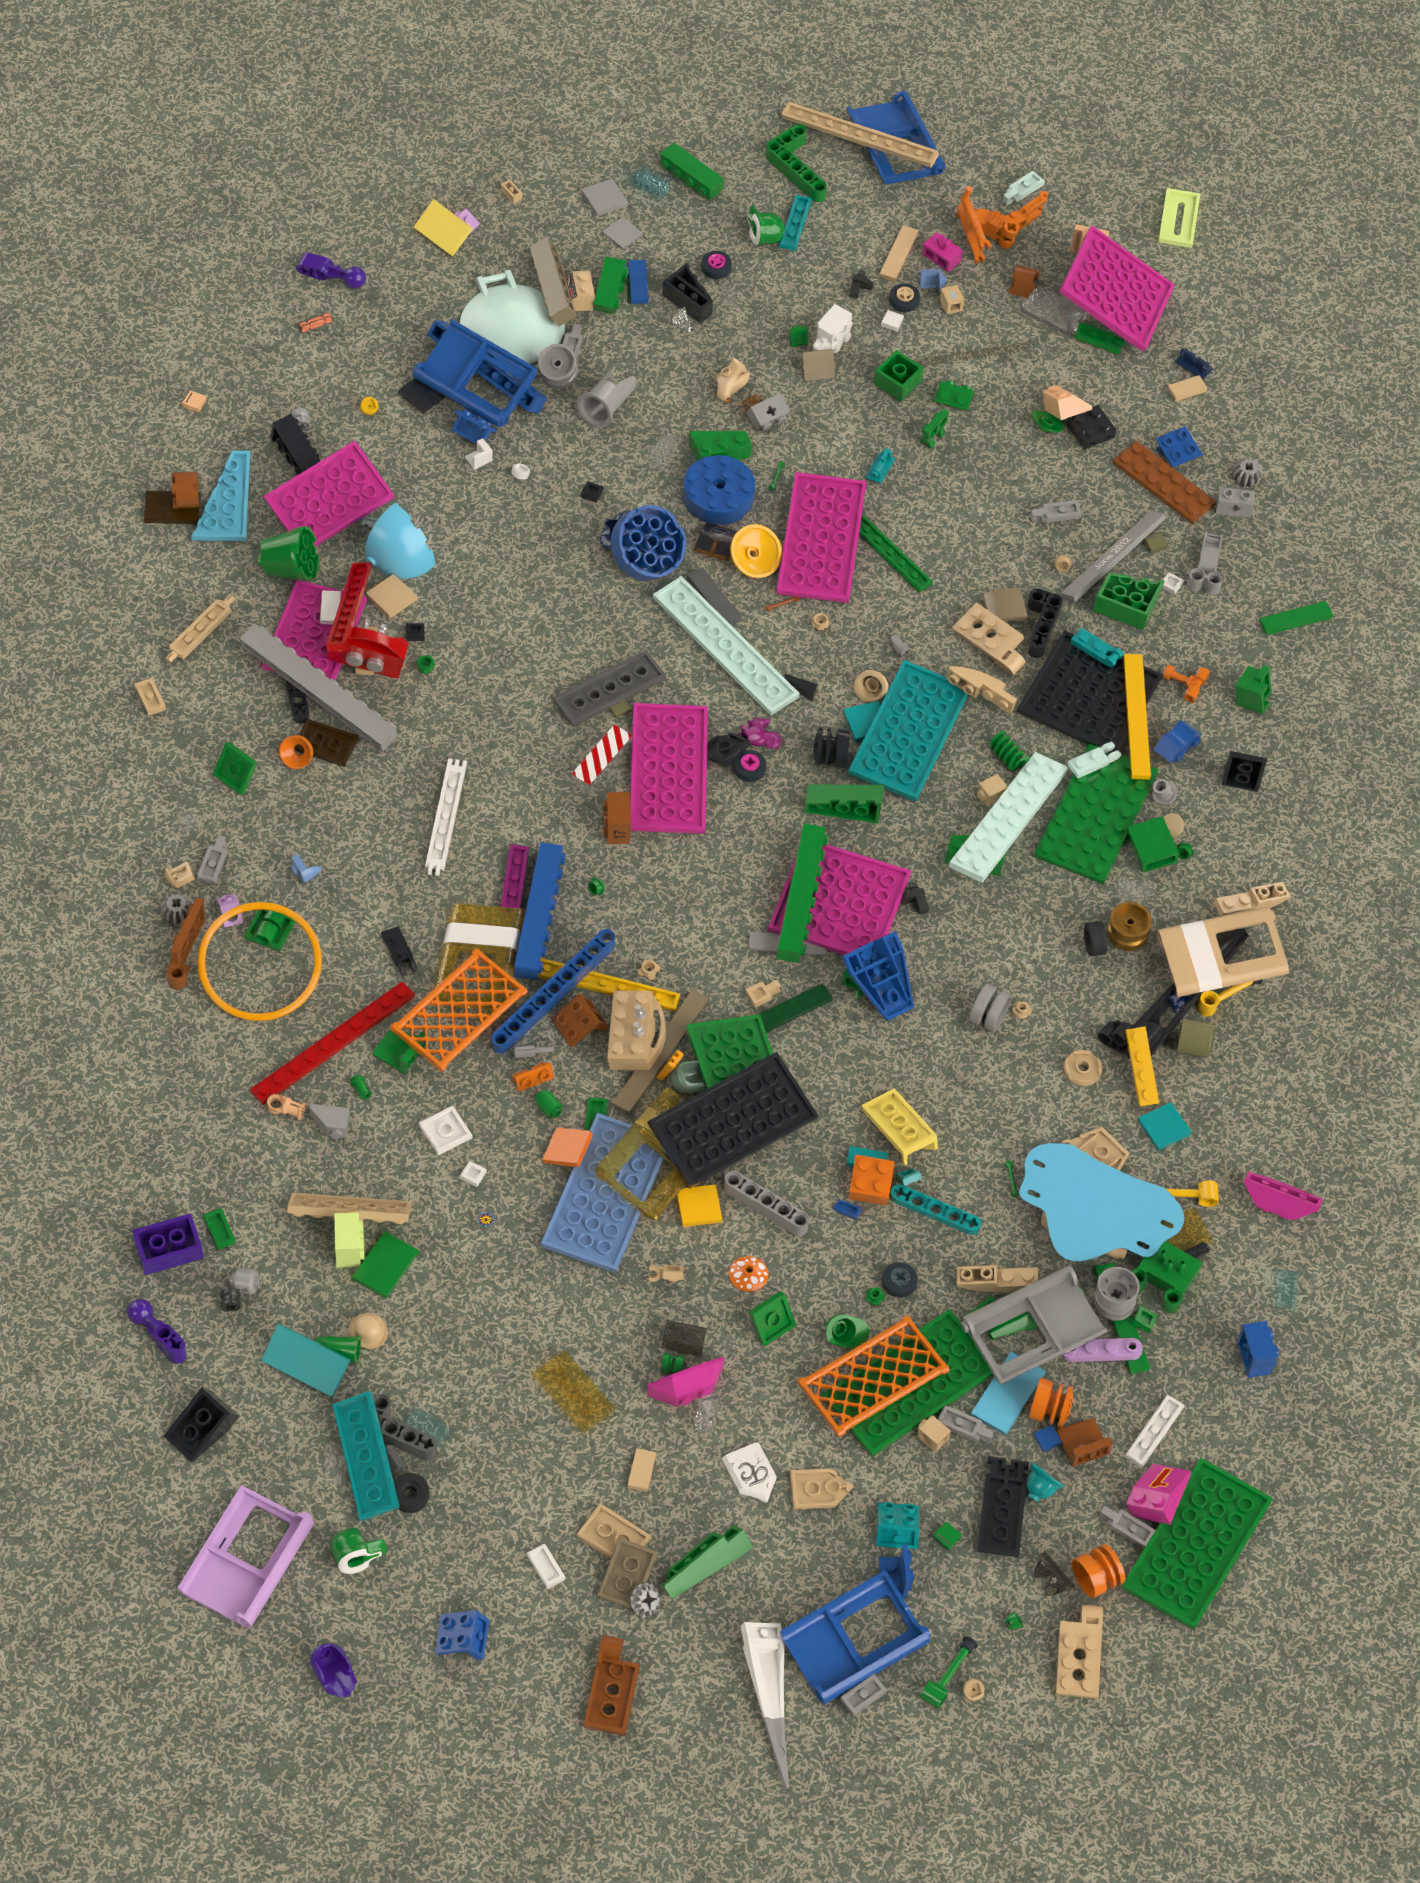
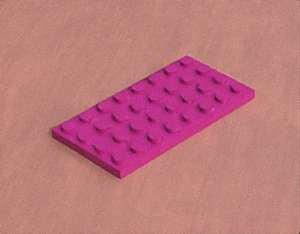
[777,472,867,603]
[630,703,708,834]

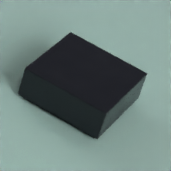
[580,481,604,503]
[406,623,425,641]

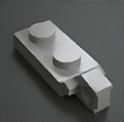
[563,324,583,359]
[1030,500,1082,522]
[197,835,228,885]
[938,1405,994,1444]
[1099,1506,1156,1549]

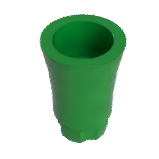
[316,1336,361,1364]

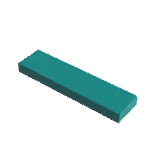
[779,195,812,251]

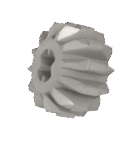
[1233,457,1263,487]
[160,892,193,924]

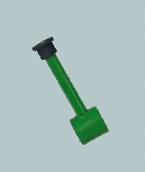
[920,1636,978,1709]

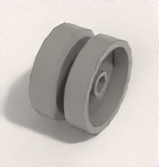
[538,344,579,389]
[969,983,1012,1033]

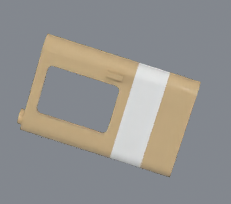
[1157,907,1289,997]

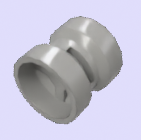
[291,408,311,432]

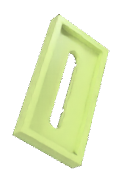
[1158,188,1200,248]

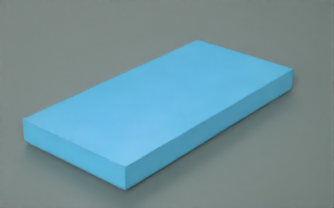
[970,1352,1046,1436]

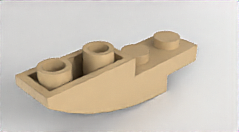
[945,666,1017,714]
[1214,882,1291,916]
[957,1265,1039,1293]

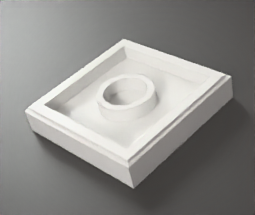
[418,1106,472,1155]

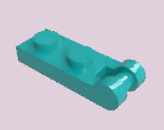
[1071,628,1124,668]

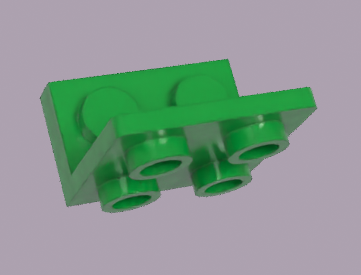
[373,1029,428,1074]

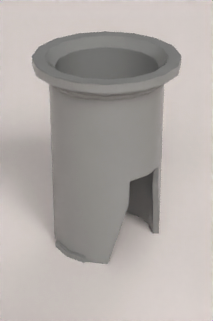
[576,366,638,428]

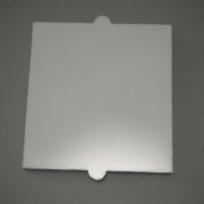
[602,217,643,250]

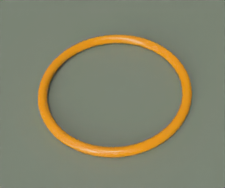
[197,902,322,1021]

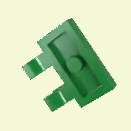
[919,408,949,449]

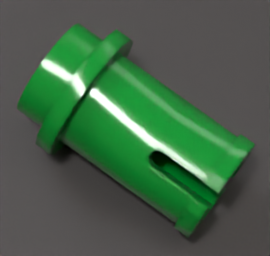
[350,1074,372,1100]

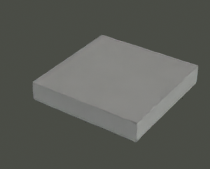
[582,178,628,216]

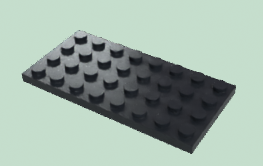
[648,1052,819,1189]

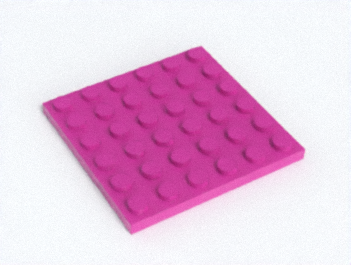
[1059,225,1175,352]
[768,844,912,955]

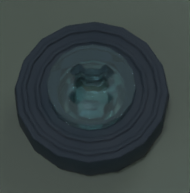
[881,1262,918,1298]

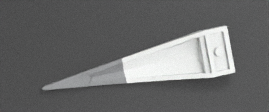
[741,1622,789,1790]

